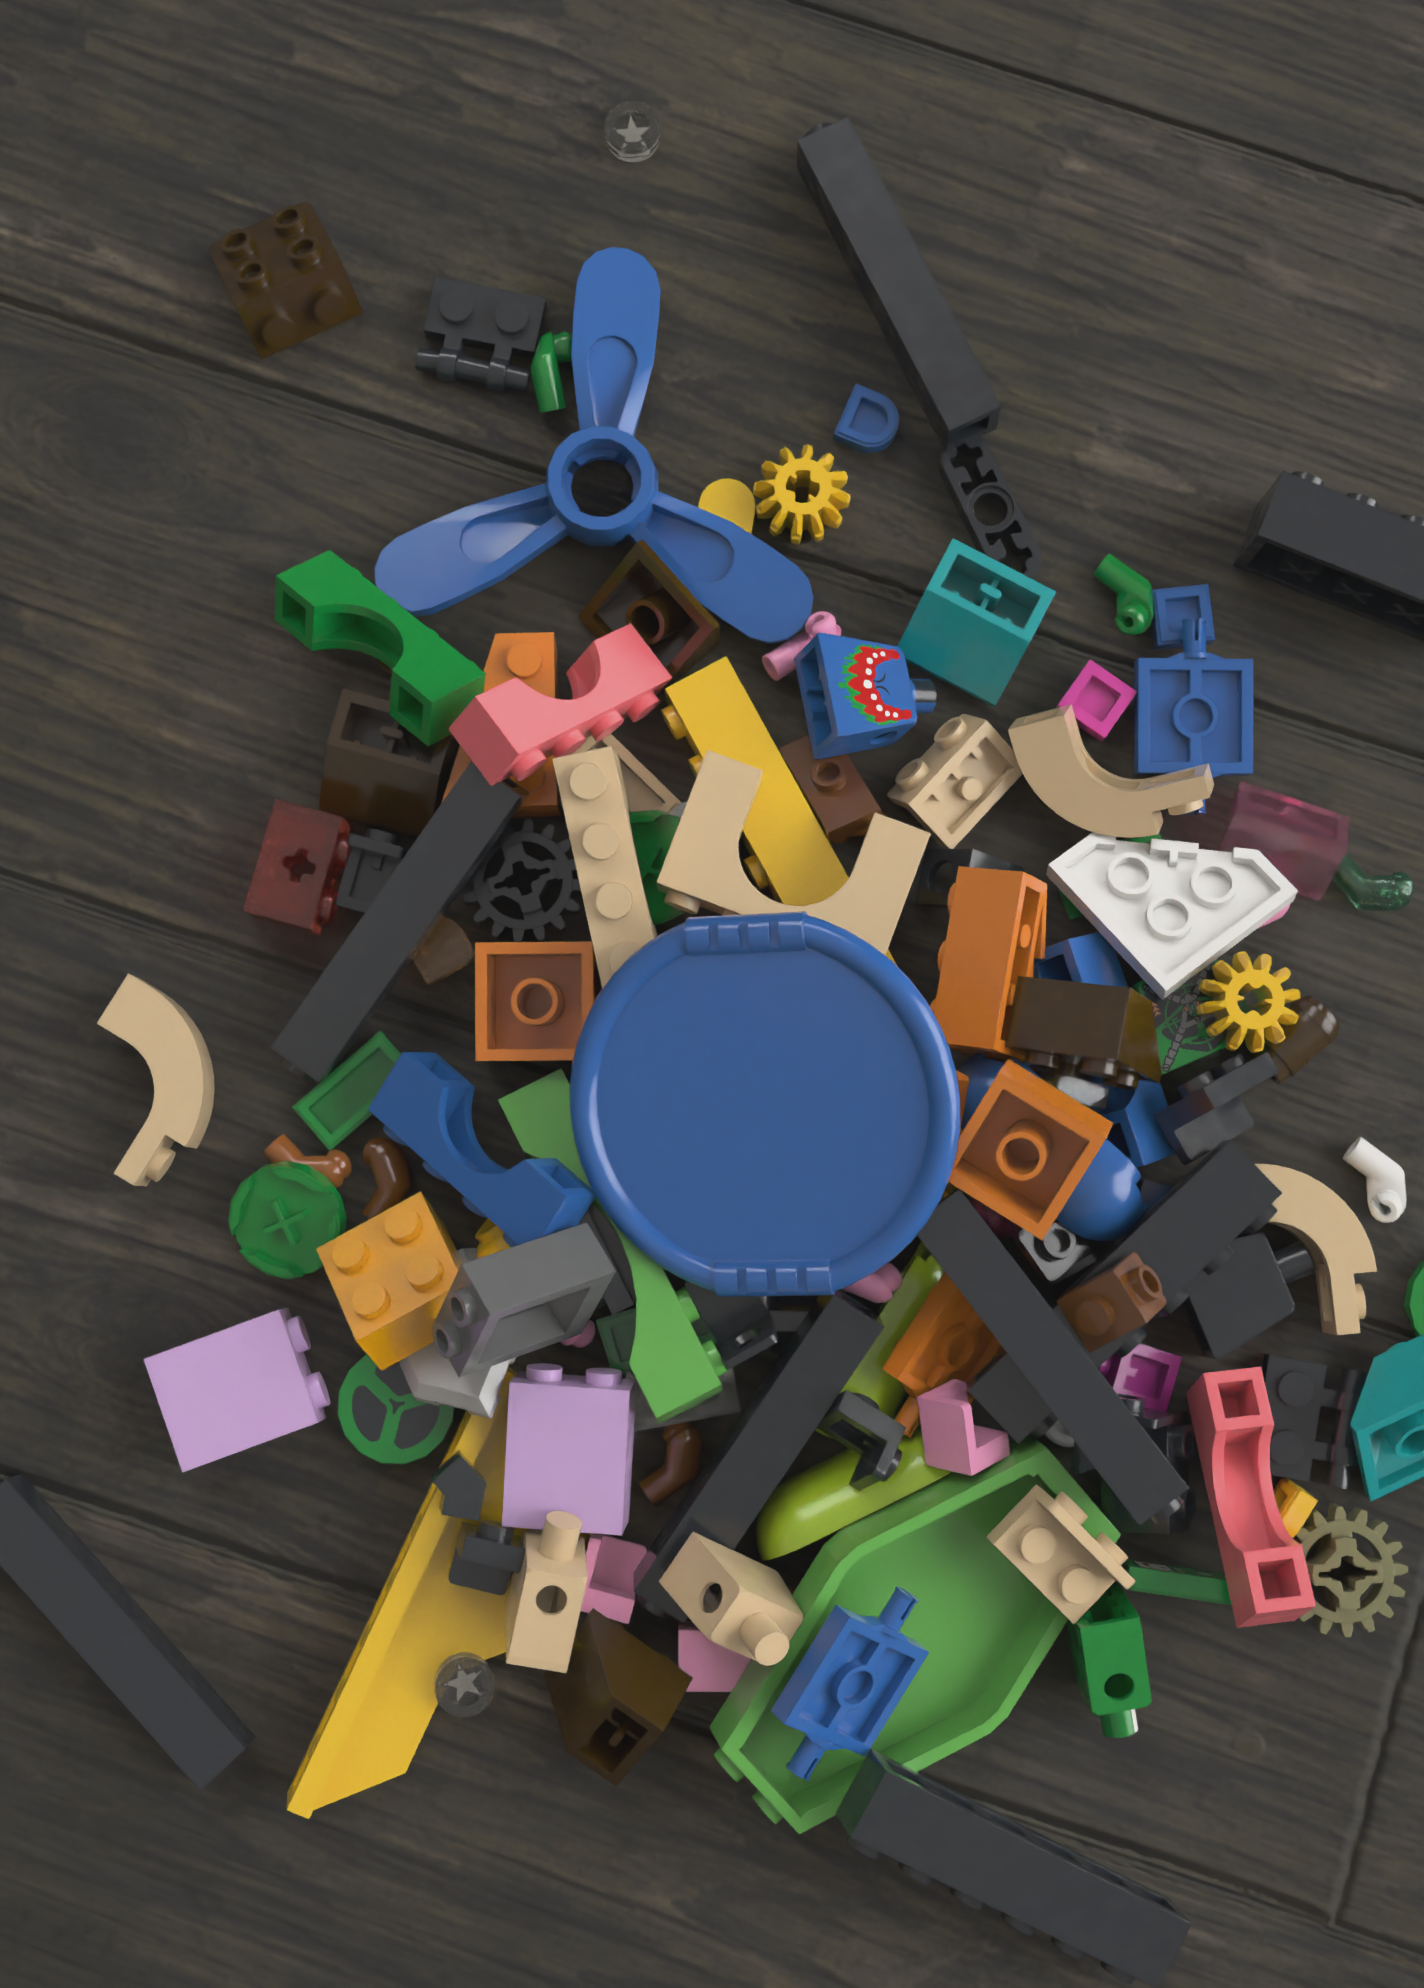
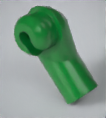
[531,331,572,413]
[1093,553,1154,636]

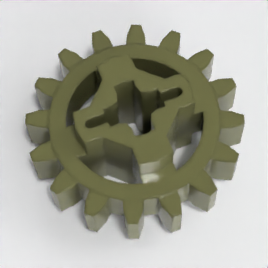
[1295,1503,1408,1638]

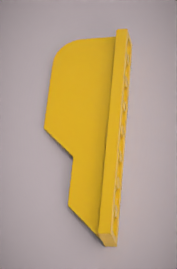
[287,1366,591,1819]

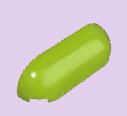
[814,1241,945,1439]
[755,1423,953,1561]

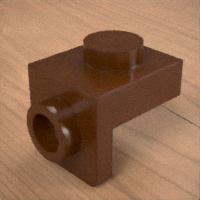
[1057,1252,1167,1353]

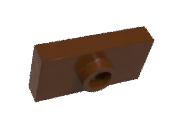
[778,735,881,844]

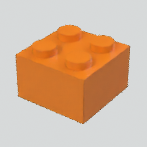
[475,941,600,1061]
[948,1059,1113,1240]

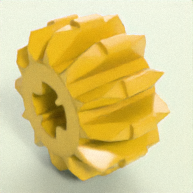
[753,444,850,545]
[1196,951,1300,1053]

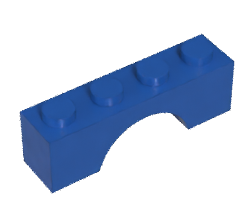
[1034,932,1176,1168]
[368,1052,596,1247]

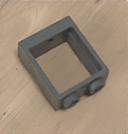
[432,1222,616,1378]

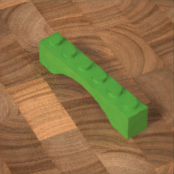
[498,1068,727,1424]

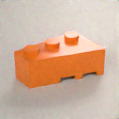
[441,632,561,818]
[930,866,1047,1064]

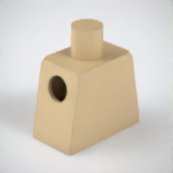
[505,1511,587,1673]
[659,1532,804,1666]

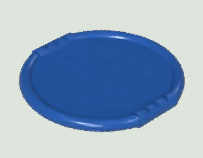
[569,911,960,1297]

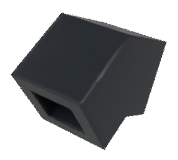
[431,1450,486,1521]

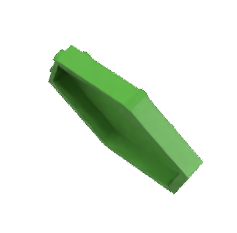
[709,1435,1121,1834]

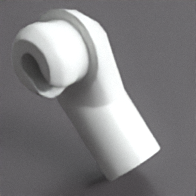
[1343,1137,1407,1223]

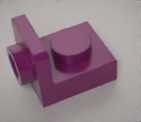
[1098,1344,1182,1412]

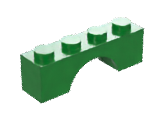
[275,550,486,747]

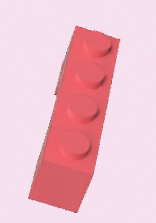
[448,623,672,786]
[1186,1367,1316,1628]

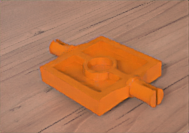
[882,1272,1003,1438]

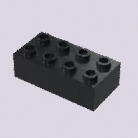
[1233,471,1424,641]

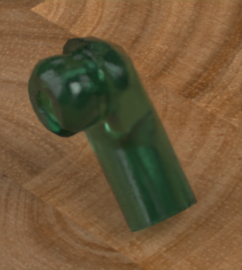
[1326,853,1415,912]

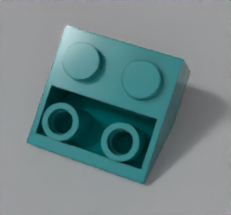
[898,538,1056,708]

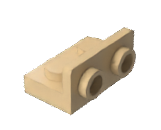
[887,714,1023,849]
[986,1484,1136,1624]

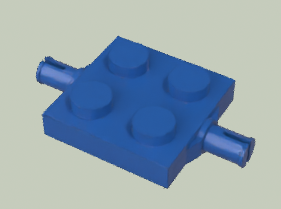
[1134,618,1253,815]
[771,1586,929,1781]

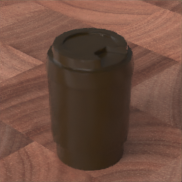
[1247,995,1340,1085]

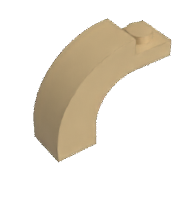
[1008,704,1214,838]
[97,973,214,1186]
[1255,1164,1377,1335]

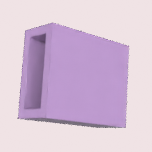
[144,1308,330,1472]
[502,1363,637,1536]

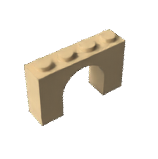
[552,746,658,989]
[656,750,931,955]

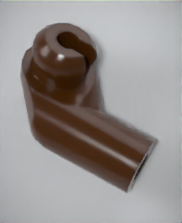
[362,1137,412,1219]
[639,1418,703,1506]

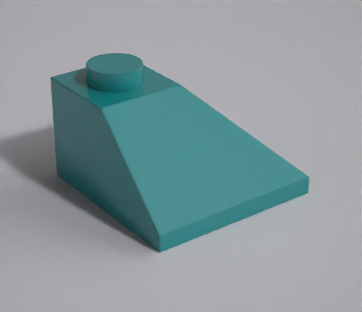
[1350,1334,1424,1502]

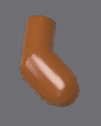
[263,1134,352,1188]

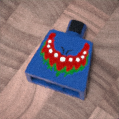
[794,633,936,759]

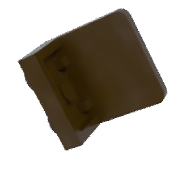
[209,202,363,360]

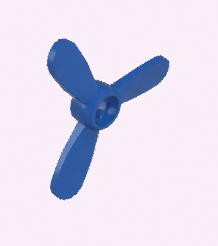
[374,247,813,644]

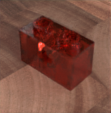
[243,799,351,936]

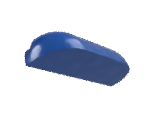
[957,1053,1148,1241]

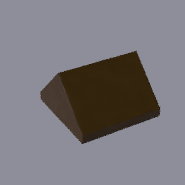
[578,540,720,697]

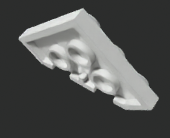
[1046,832,1298,1000]

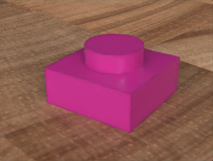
[1056,660,1137,742]

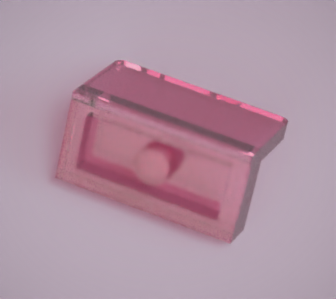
[1216,781,1349,900]

